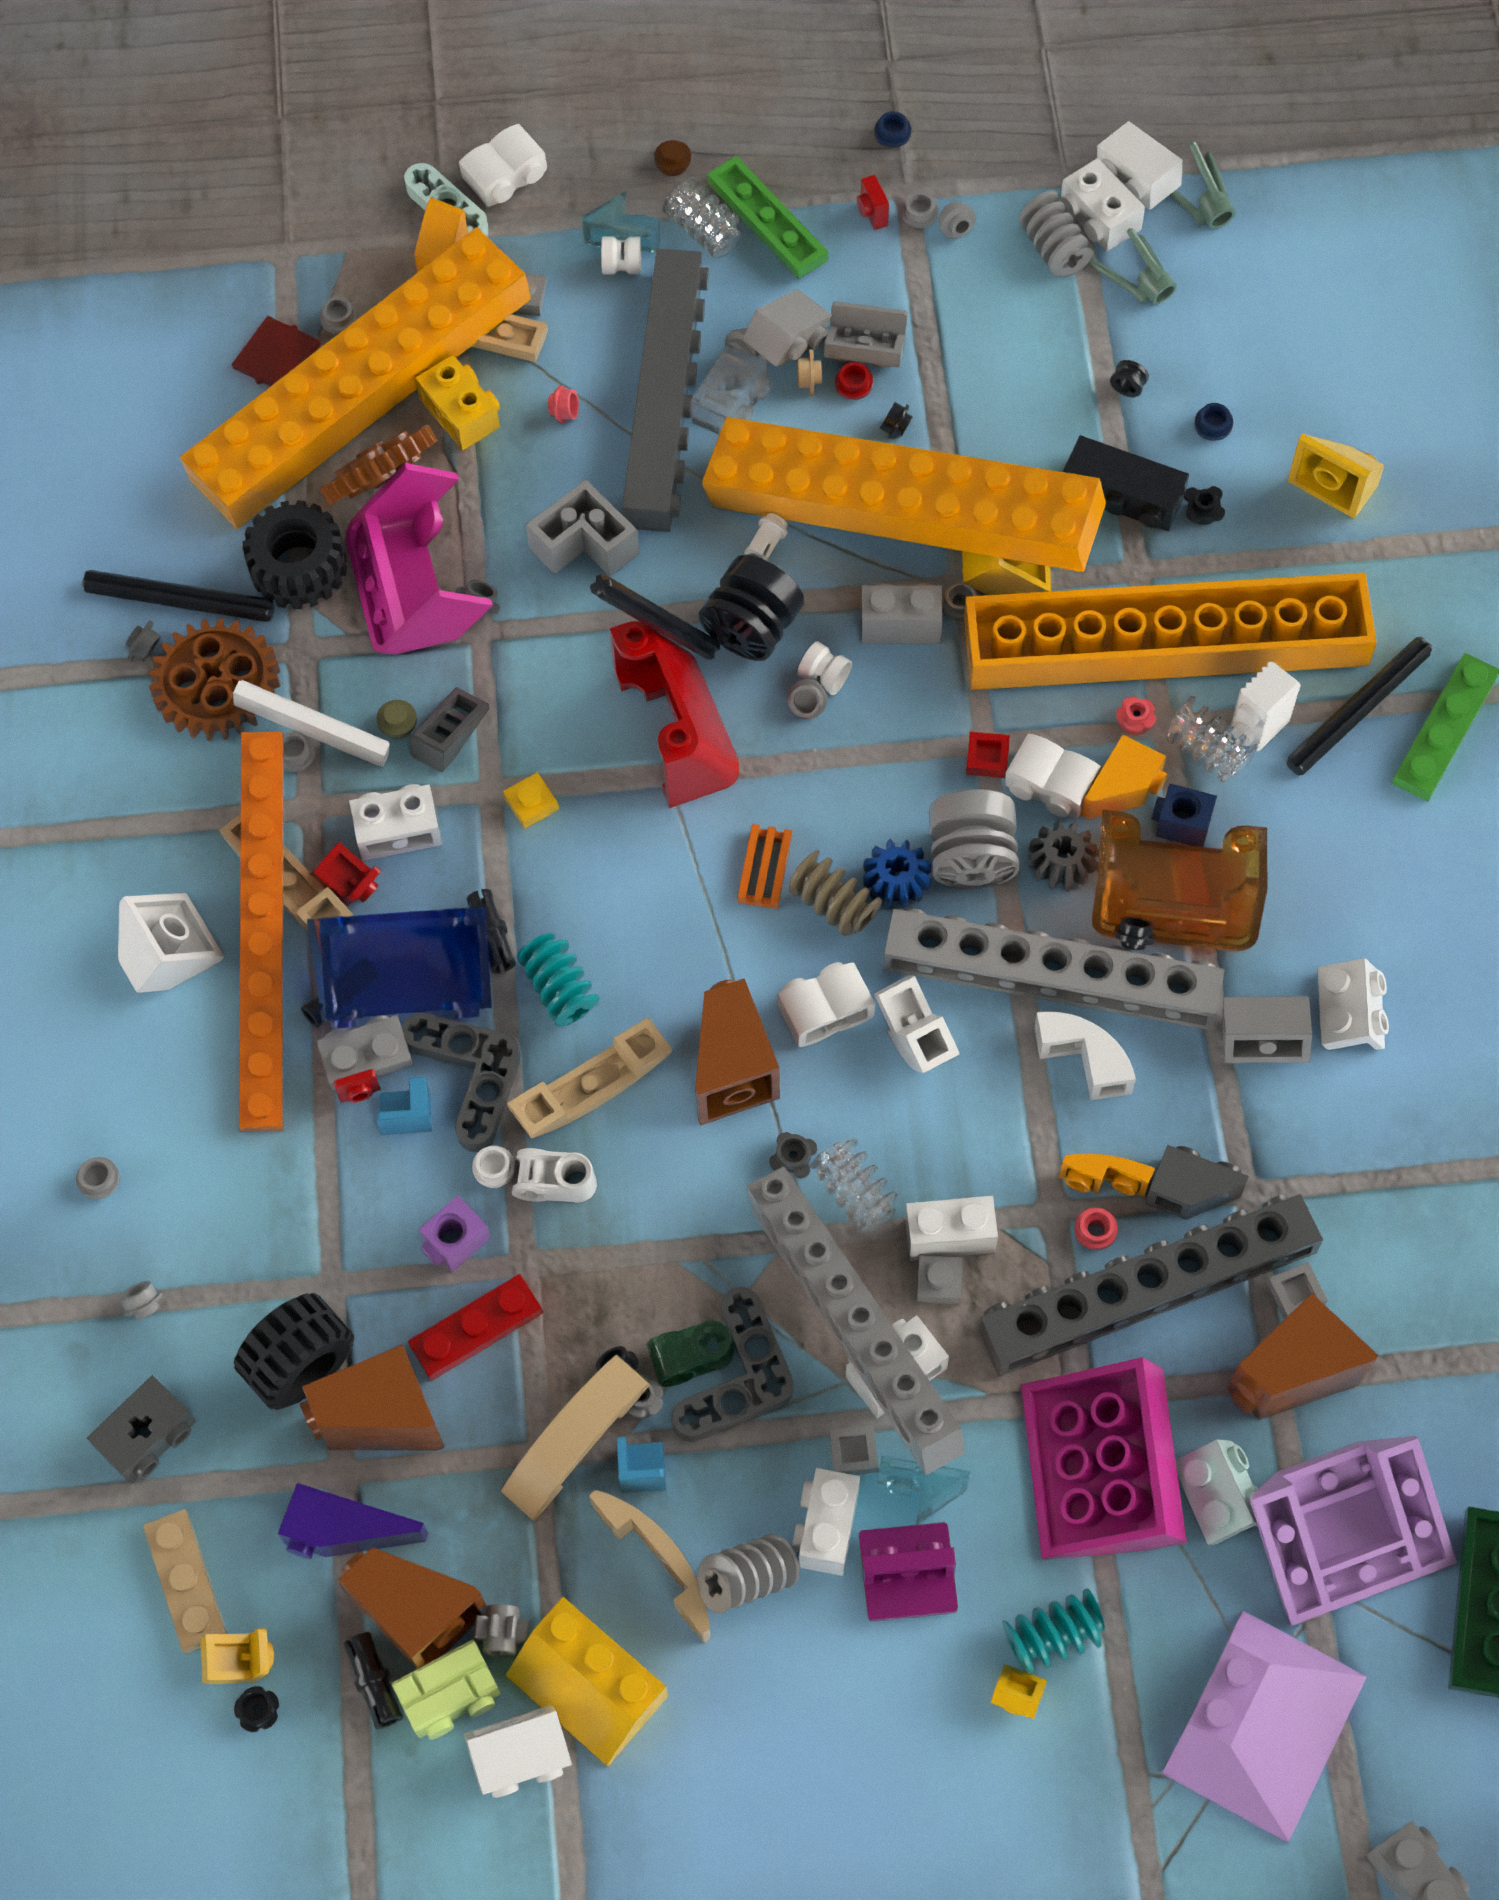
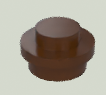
[654,140,691,176]

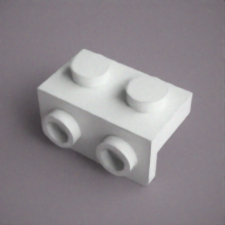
[1318,958,1389,1050]

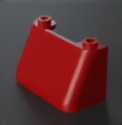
[609,621,739,808]

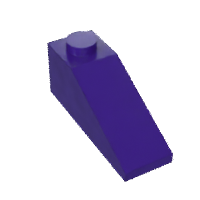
[278,1483,428,1559]

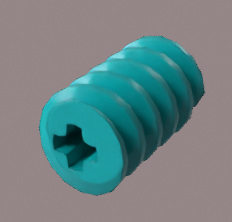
[517,933,599,1026]
[1003,1588,1105,1674]

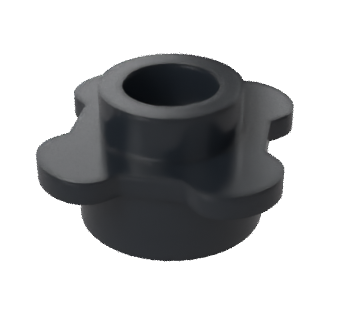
[1184,486,1225,525]

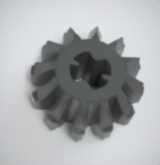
[1028,820,1098,892]

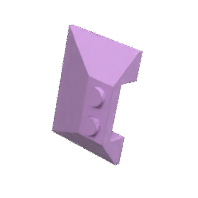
[1249,1436,1457,1626]
[1162,1611,1367,1843]

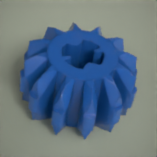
[862,839,932,910]

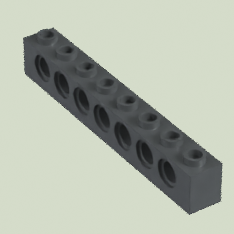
[978,1194,1323,1377]

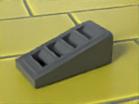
[410,687,489,772]

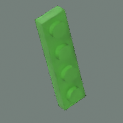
[707,155,828,280]
[1392,652,1499,802]

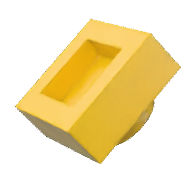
[502,772,559,829]
[990,1664,1047,1720]

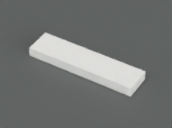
[233,680,390,768]

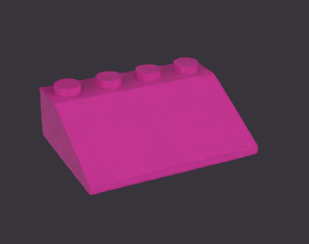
[1021,1357,1187,1560]

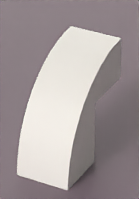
[1034,1012,1136,1100]

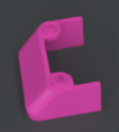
[346,463,493,655]

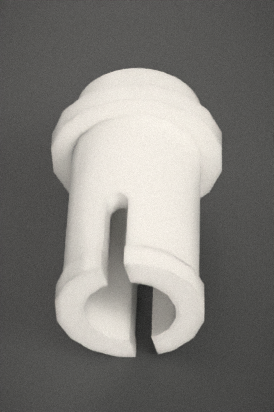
[744,513,788,561]

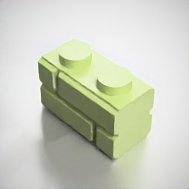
[391,1639,501,1740]

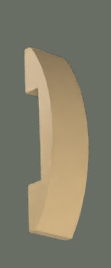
[219,813,354,943]
[507,1017,672,1139]
[501,1355,650,1521]
[589,1490,711,1643]

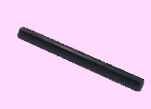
[590,574,720,660]

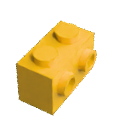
[415,355,501,451]

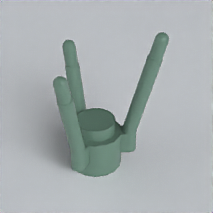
[1170,141,1235,229]
[1088,228,1177,305]

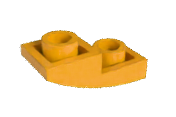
[1059,1154,1155,1197]

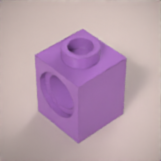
[419,1195,491,1272]

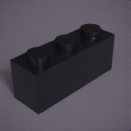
[1063,435,1190,532]

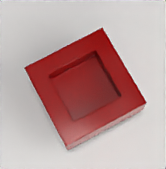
[857,174,889,230]
[966,732,1010,778]

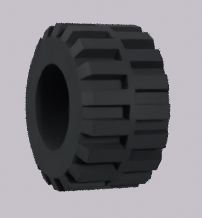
[242,500,347,609]
[233,1293,354,1410]

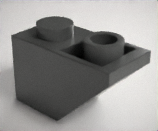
[1145,1145,1249,1220]

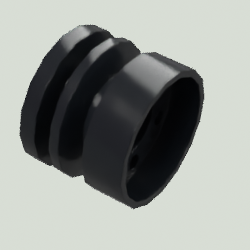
[699,555,804,661]

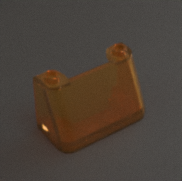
[1092,810,1268,951]

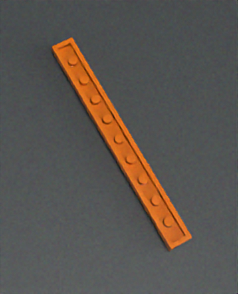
[239,732,284,1132]

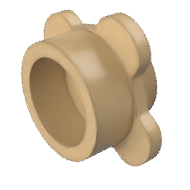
[797,349,822,396]

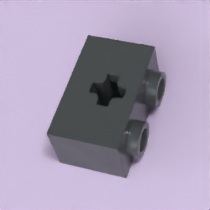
[87,1375,196,1485]

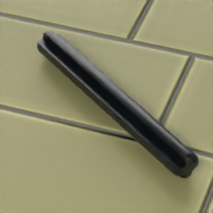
[82,570,274,622]
[1286,637,1433,776]

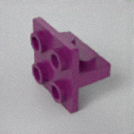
[859,1522,958,1622]

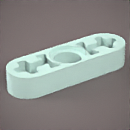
[404,163,489,236]

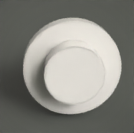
[472,1146,515,1188]

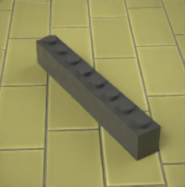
[622,249,709,532]

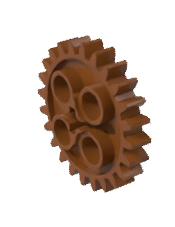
[319,425,438,505]
[149,618,281,741]

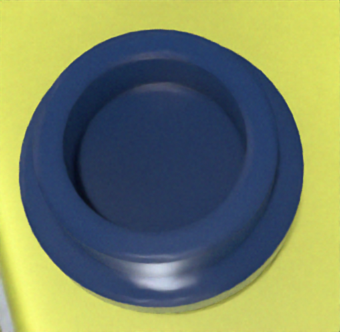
[875,111,911,148]
[1194,403,1234,441]

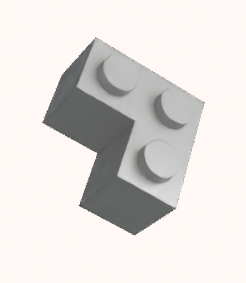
[526,479,639,576]

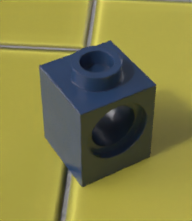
[1151,783,1217,849]

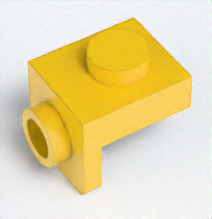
[200,1628,274,1684]

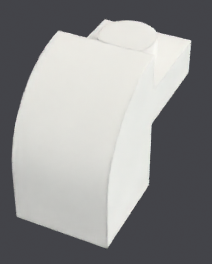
[874,975,960,1073]

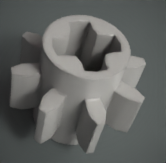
[473,1604,529,1657]

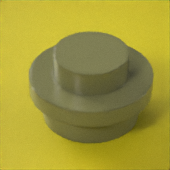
[376,700,417,739]

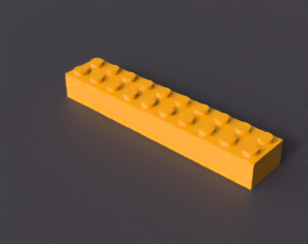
[180,227,531,530]
[702,417,1106,572]
[964,572,1377,690]

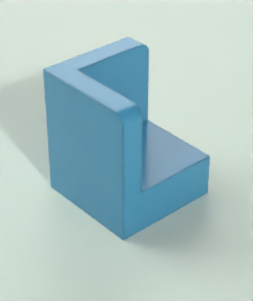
[377,1077,432,1135]
[617,1436,666,1493]

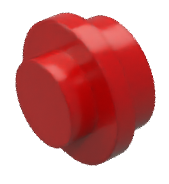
[835,362,873,400]

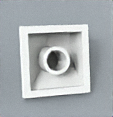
[118,893,225,993]

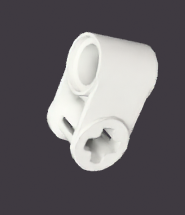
[512,1148,597,1203]

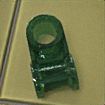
[646,1320,734,1387]

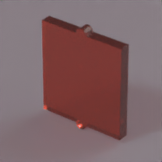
[232,315,321,386]

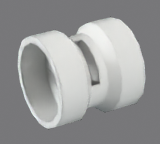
[601,236,641,275]
[797,641,852,696]

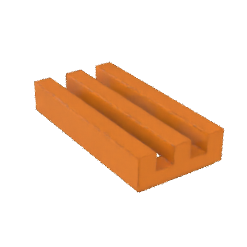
[737,824,792,909]

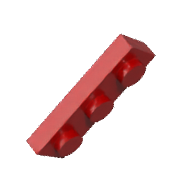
[407,1273,543,1381]

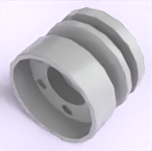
[929,789,1019,889]

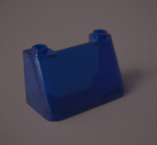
[307,907,492,1028]

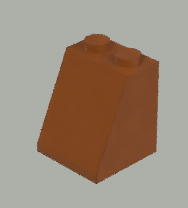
[695,978,780,1126]
[1228,1293,1378,1420]
[300,1344,444,1451]
[338,1547,486,1670]

